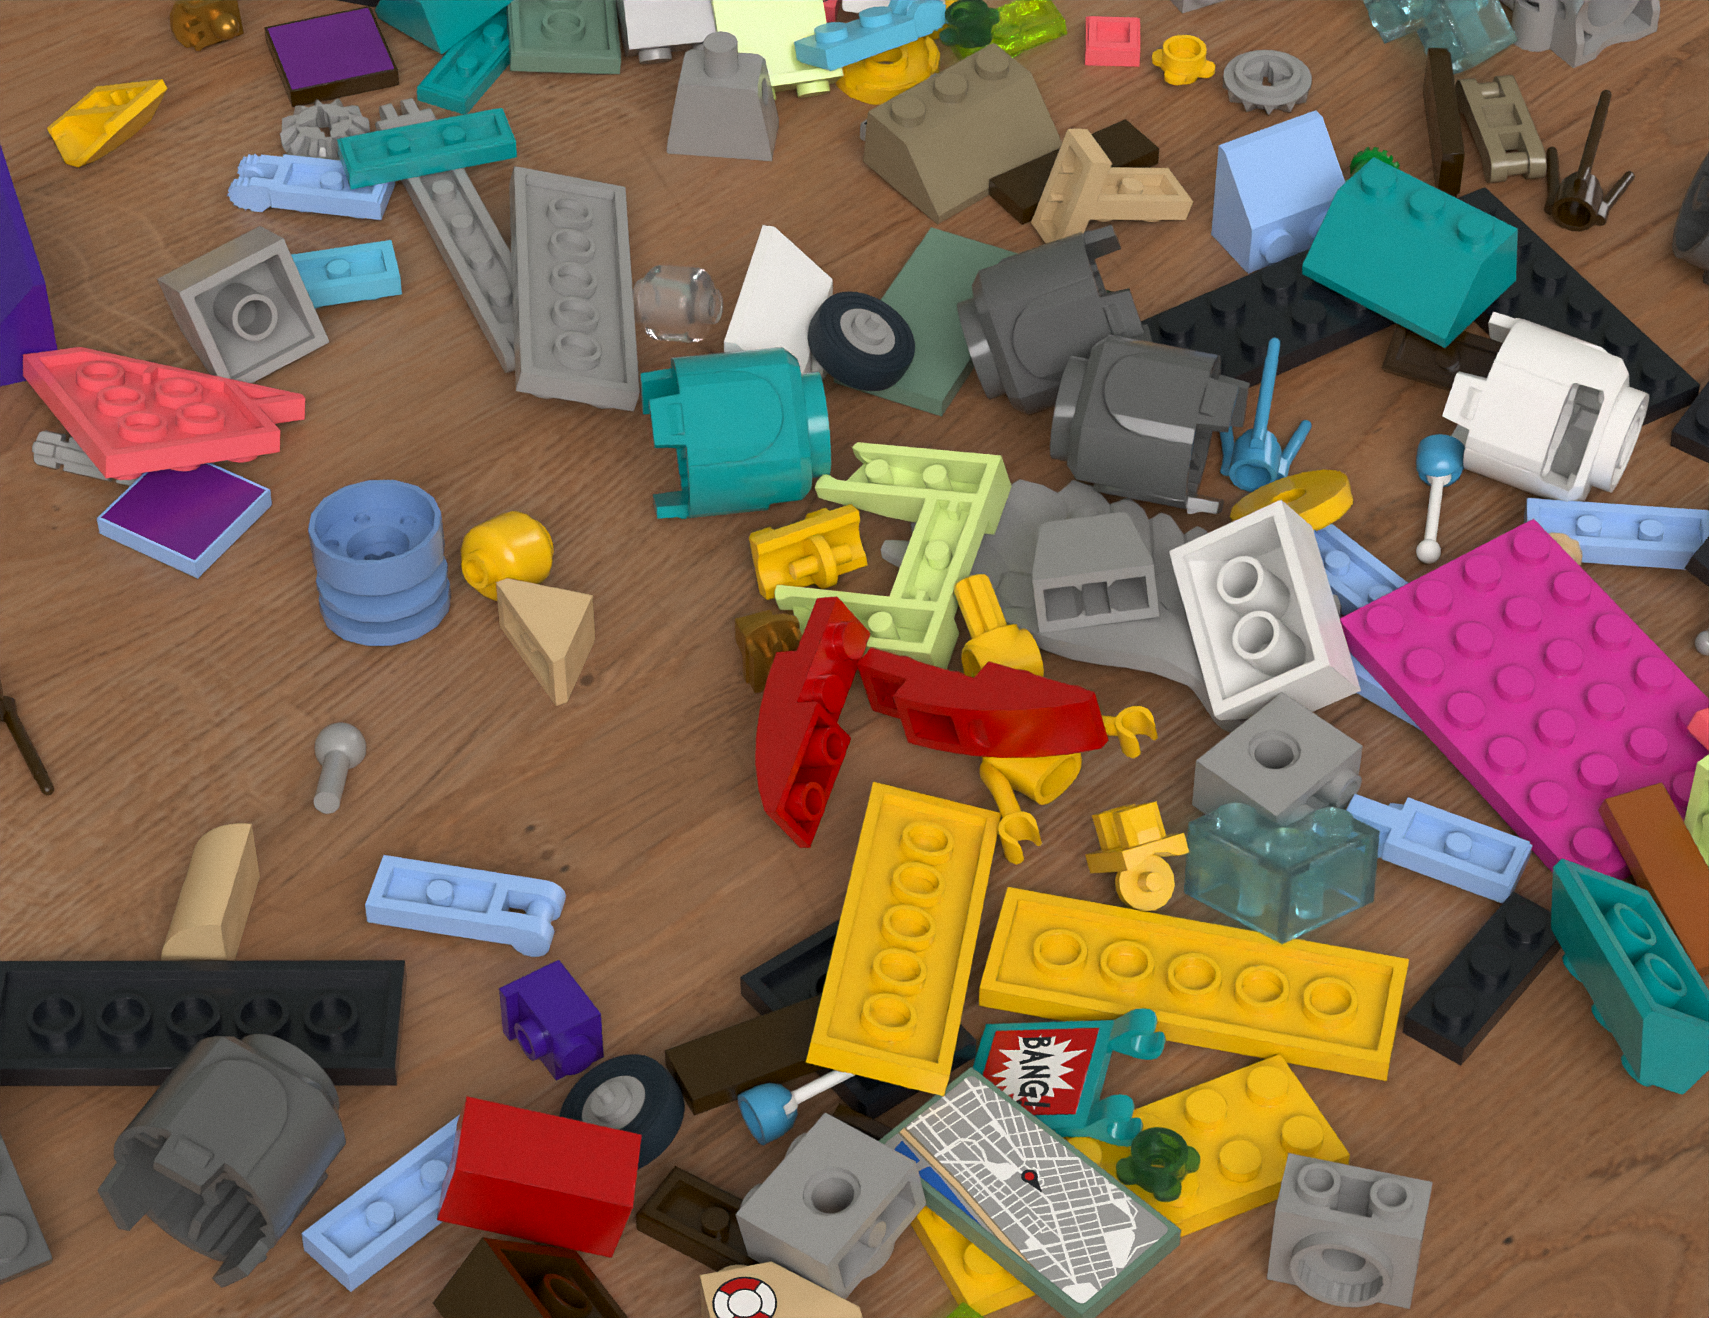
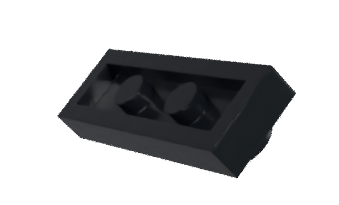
[1402,891,1562,1066]

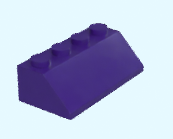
[0,145,58,387]

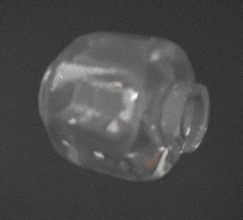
[633,264,723,343]

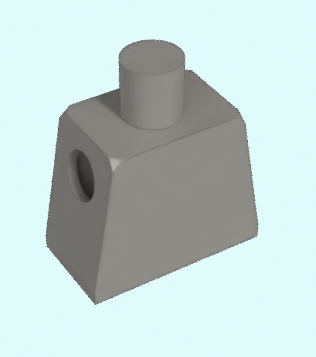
[667,31,779,161]
[1032,507,1160,633]

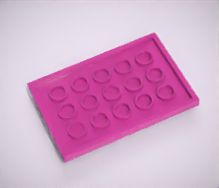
[1340,519,1709,881]

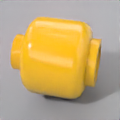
[460,511,554,601]

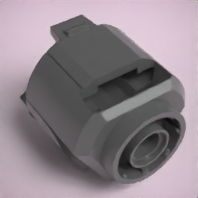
[957,225,1153,415]
[1050,334,1250,514]
[97,1034,346,1288]

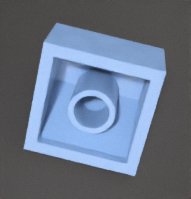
[1211,110,1345,274]

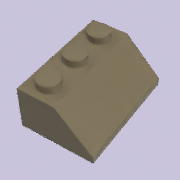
[863,43,1062,225]

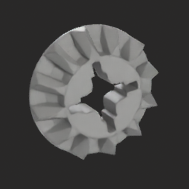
[1223,50,1312,116]
[280,99,370,161]

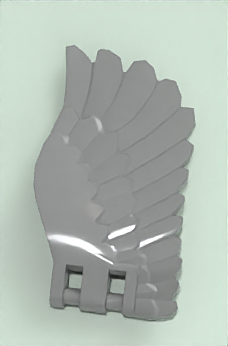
[880,479,1341,732]

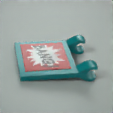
[973,1008,1166,1147]

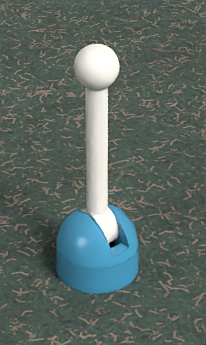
[1416,434,1465,564]
[737,1070,855,1146]

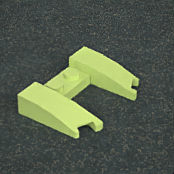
[774,442,1012,670]

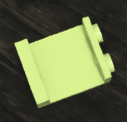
[711,0,844,100]

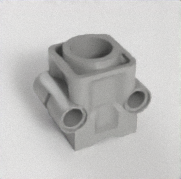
[1500,0,1661,68]

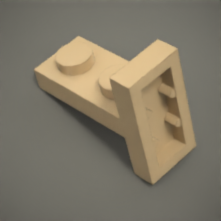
[1031,129,1193,244]

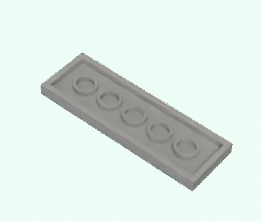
[509,166,640,412]

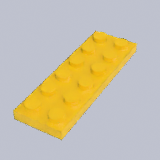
[806,782,1001,1096]
[979,887,1409,1081]
[910,1054,1350,1318]

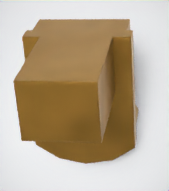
[170,0,244,51]
[735,609,802,694]

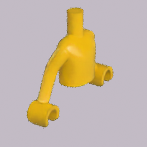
[979,706,1158,865]

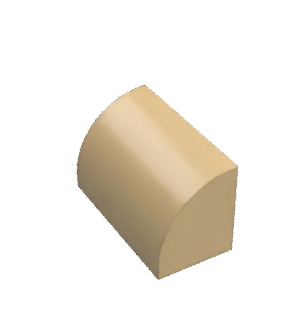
[161,823,260,961]

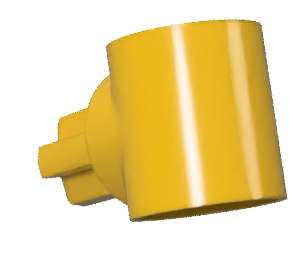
[954,574,1044,678]

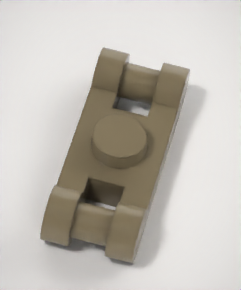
[1455,75,1547,183]

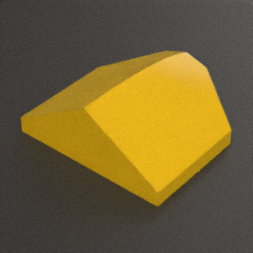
[47,79,168,168]

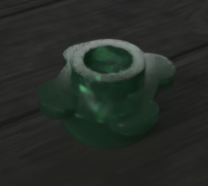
[939,0,1000,48]
[1116,1127,1200,1202]

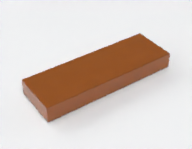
[1598,782,1709,977]

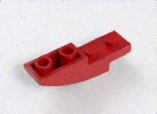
[755,596,871,848]
[857,647,1109,758]

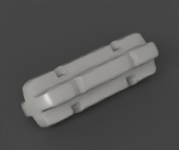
[32,430,139,486]

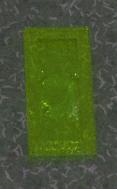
[945,0,1068,61]

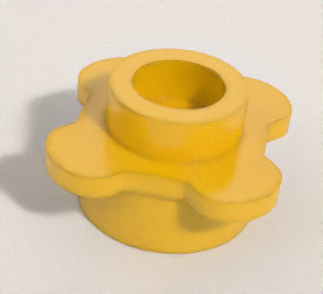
[1152,35,1215,85]

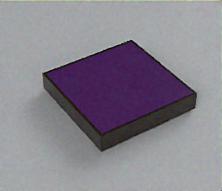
[264,6,399,107]

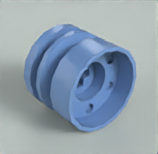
[308,480,451,646]

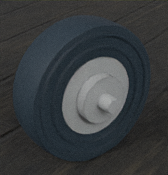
[808,291,915,391]
[559,1054,685,1170]

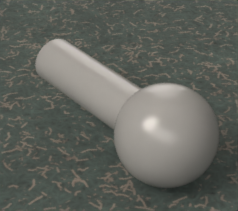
[314,722,366,814]

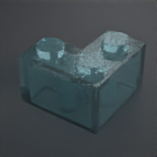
[1363,0,1518,75]
[1184,802,1380,944]

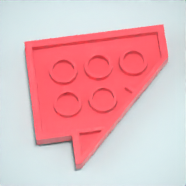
[23,347,305,480]

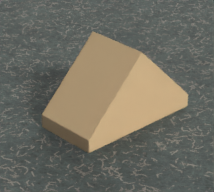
[496,578,595,706]

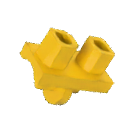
[749,504,868,600]
[1085,801,1189,911]

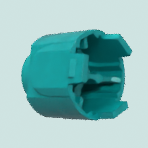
[640,347,831,519]

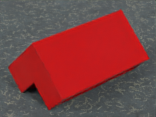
[437,1096,642,1258]

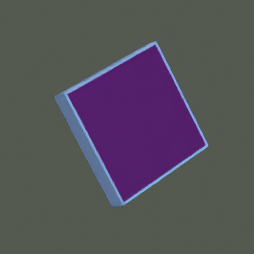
[97,463,272,579]

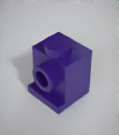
[499,960,604,1081]

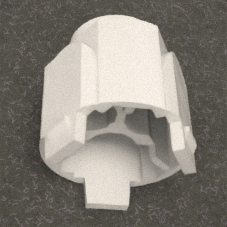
[1442,312,1649,502]

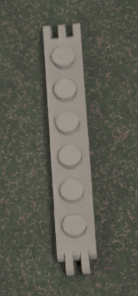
[375,98,515,373]

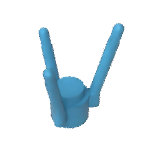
[1219,338,1312,492]

